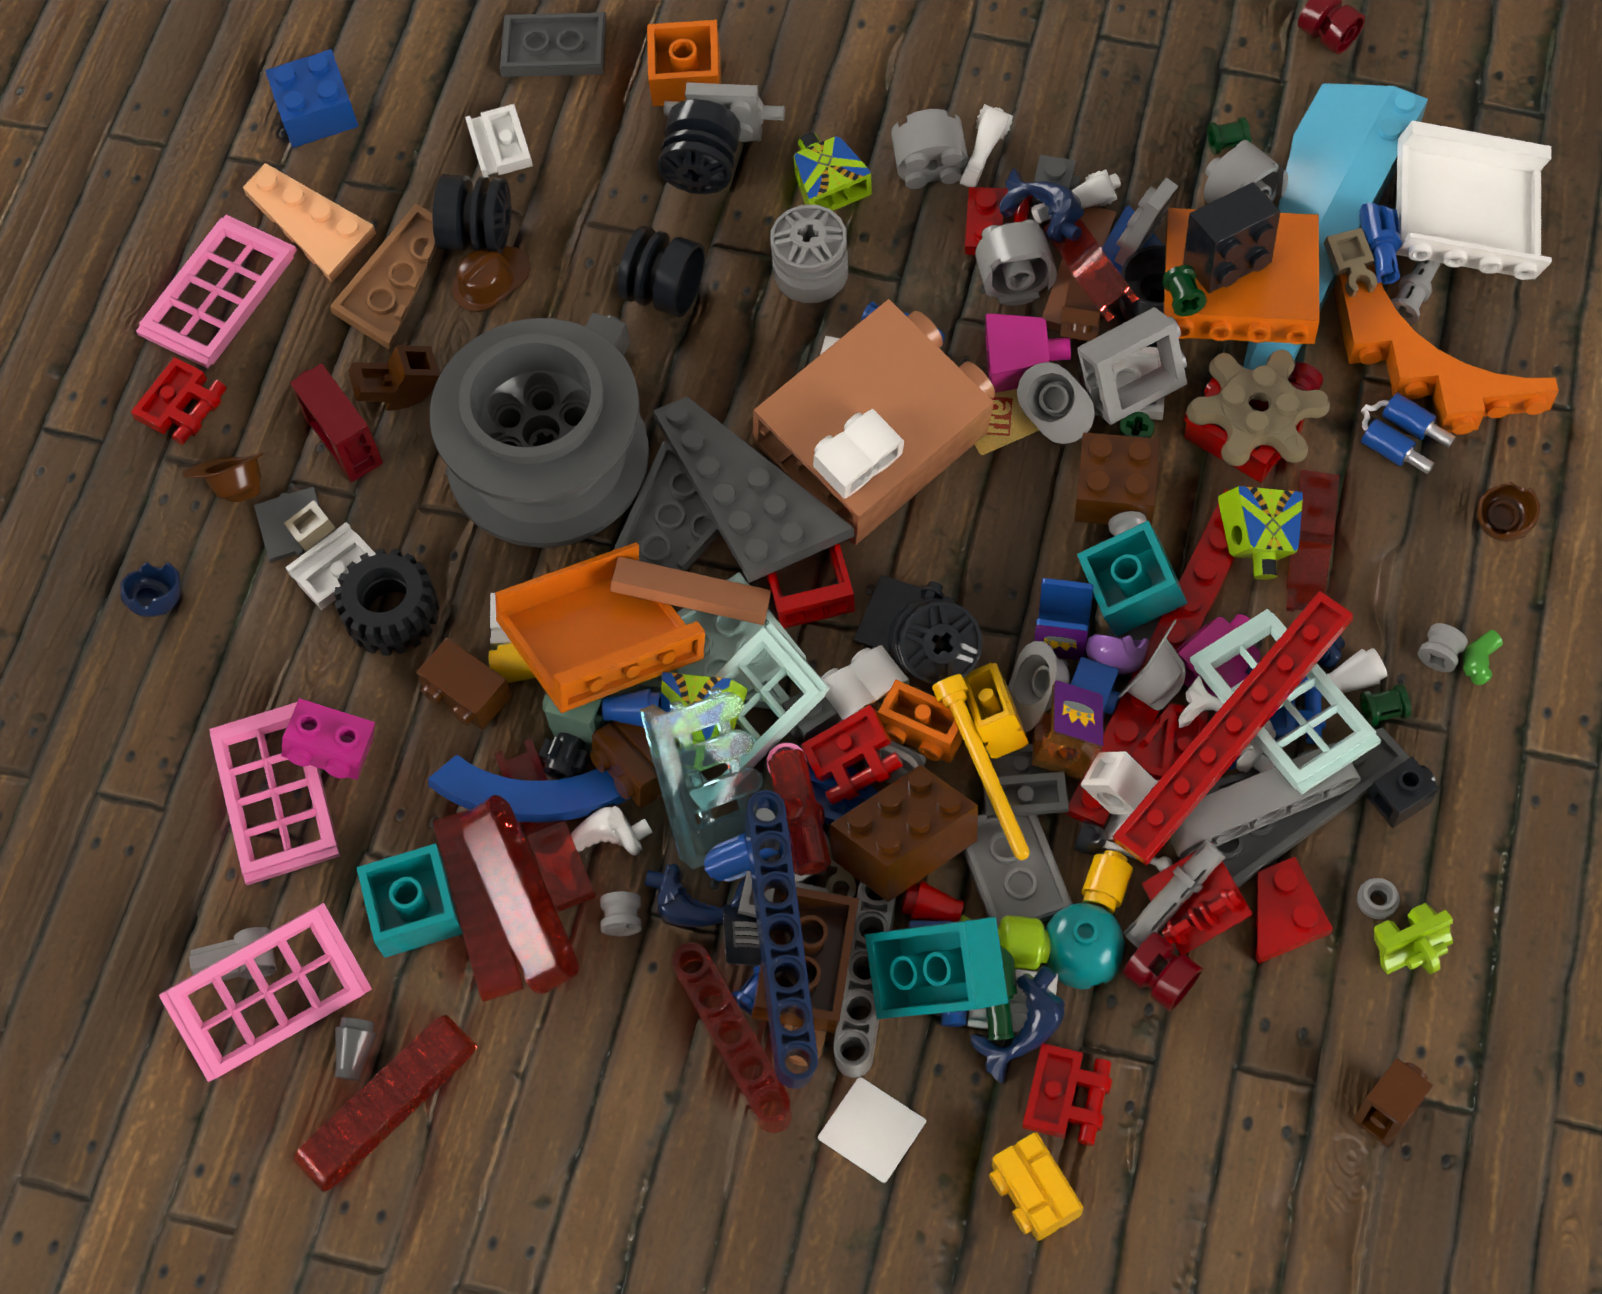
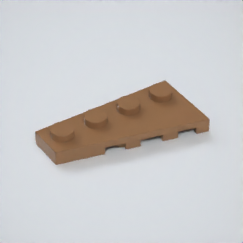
[330,204,437,350]

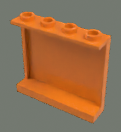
[1164,208,1319,345]
[495,542,705,713]

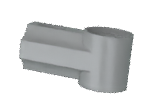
[189,927,277,985]

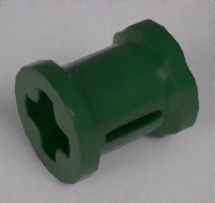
[1207,117,1251,155]
[1162,265,1207,317]
[1120,411,1154,438]
[1360,683,1412,727]

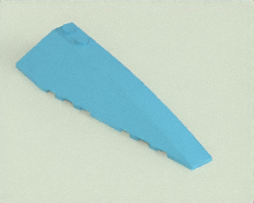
[1243,83,1428,370]

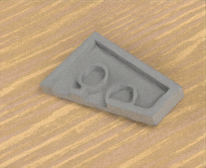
[1114,178,1178,266]

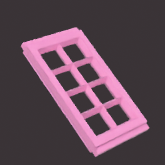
[136,215,297,369]
[209,702,340,886]
[159,903,372,1082]

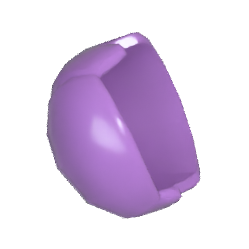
[1085,634,1150,676]

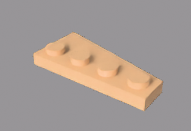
[243,163,376,283]

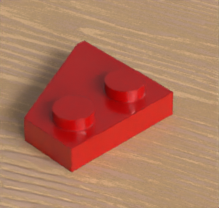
[1130,703,1208,780]

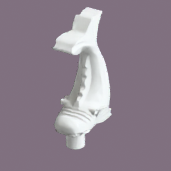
[960,104,1013,187]
[1031,170,1121,223]
[1178,676,1276,773]
[536,806,653,893]

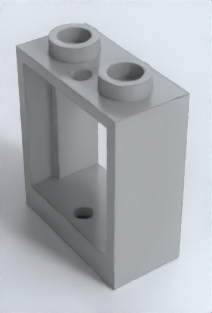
[1077,307,1187,425]

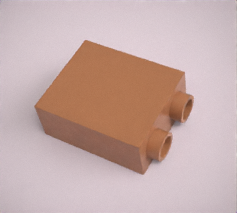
[753,299,995,546]

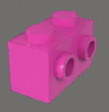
[282,698,375,780]

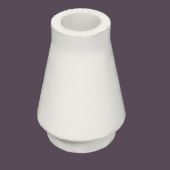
[1327,648,1387,693]

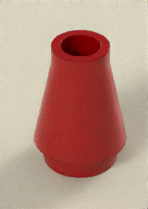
[900,880,964,922]

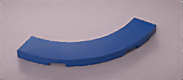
[428,755,631,822]

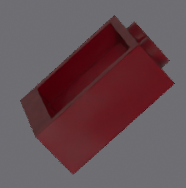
[290,363,383,483]

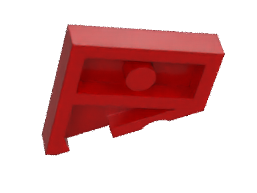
[1256,857,1333,964]

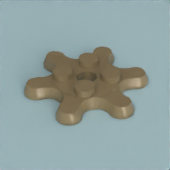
[1186,350,1330,466]

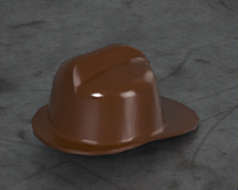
[452,246,531,312]
[182,452,264,502]

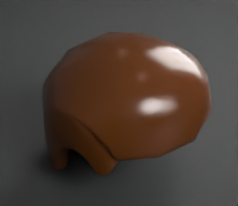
[1476,482,1541,542]

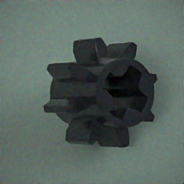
[538,732,590,780]

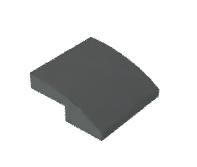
[982,742,1069,818]

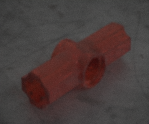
[768,749,831,876]

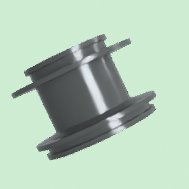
[430,318,649,548]

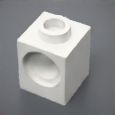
[1081,751,1156,814]

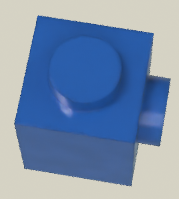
[1070,657,1120,720]

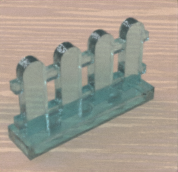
[639,687,763,870]

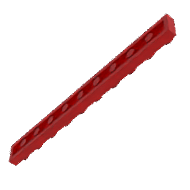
[1066,488,1236,829]

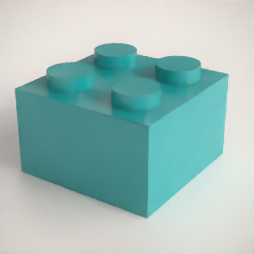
[1077,521,1188,637]
[356,844,464,958]

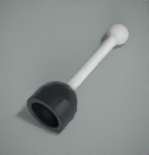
[1073,819,1173,872]

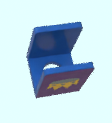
[1034,578,1094,660]

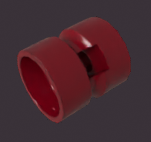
[1297,0,1366,54]
[1122,932,1203,1011]

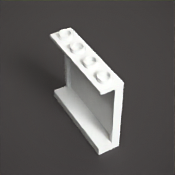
[1396,120,1552,280]

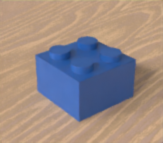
[265,49,359,148]

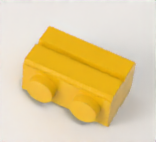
[963,662,1029,759]
[989,1132,1083,1241]

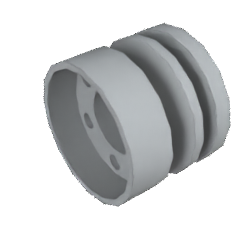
[770,205,848,303]

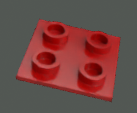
[1141,842,1253,955]

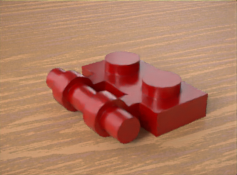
[131,357,227,445]
[801,705,903,806]
[1022,1043,1113,1146]

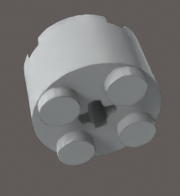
[891,109,968,189]
[1204,140,1288,204]
[975,220,1057,306]

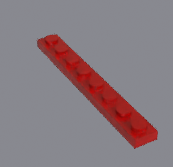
[1112,591,1353,866]

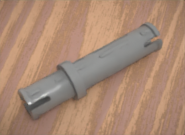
[1123,839,1226,948]

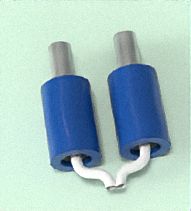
[1360,393,1456,474]

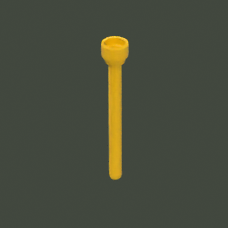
[932,674,1030,860]

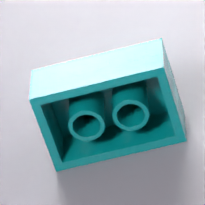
[865,917,1009,1019]

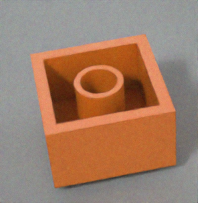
[647,20,721,107]

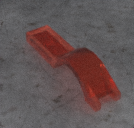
[1043,218,1138,322]
[1286,470,1340,612]
[494,739,596,912]

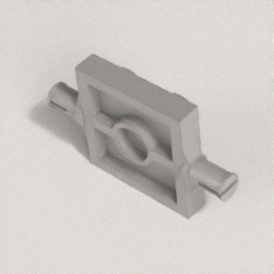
[664,83,785,142]

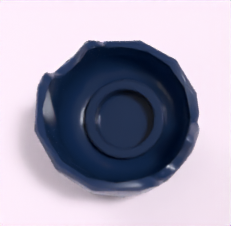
[121,562,180,617]

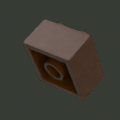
[1075,432,1160,526]

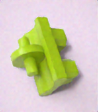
[1374,903,1453,975]

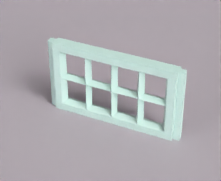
[1190,609,1381,795]
[653,622,830,812]

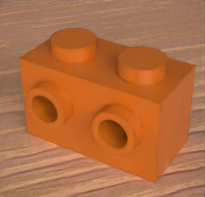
[878,679,963,764]

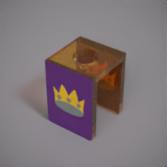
[1032,681,1103,780]

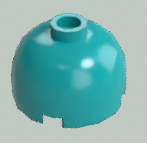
[1045,903,1125,989]

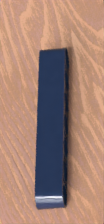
[744,790,818,1089]

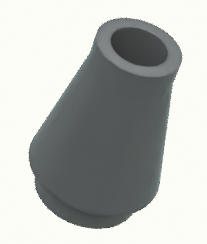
[335,1017,377,1081]

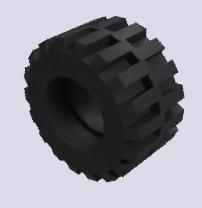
[334,549,439,656]

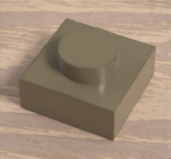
[284,500,336,551]

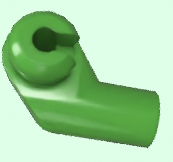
[1462,630,1503,685]

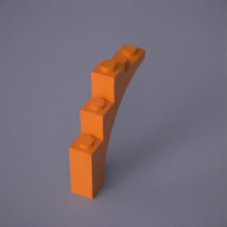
[1333,265,1559,435]

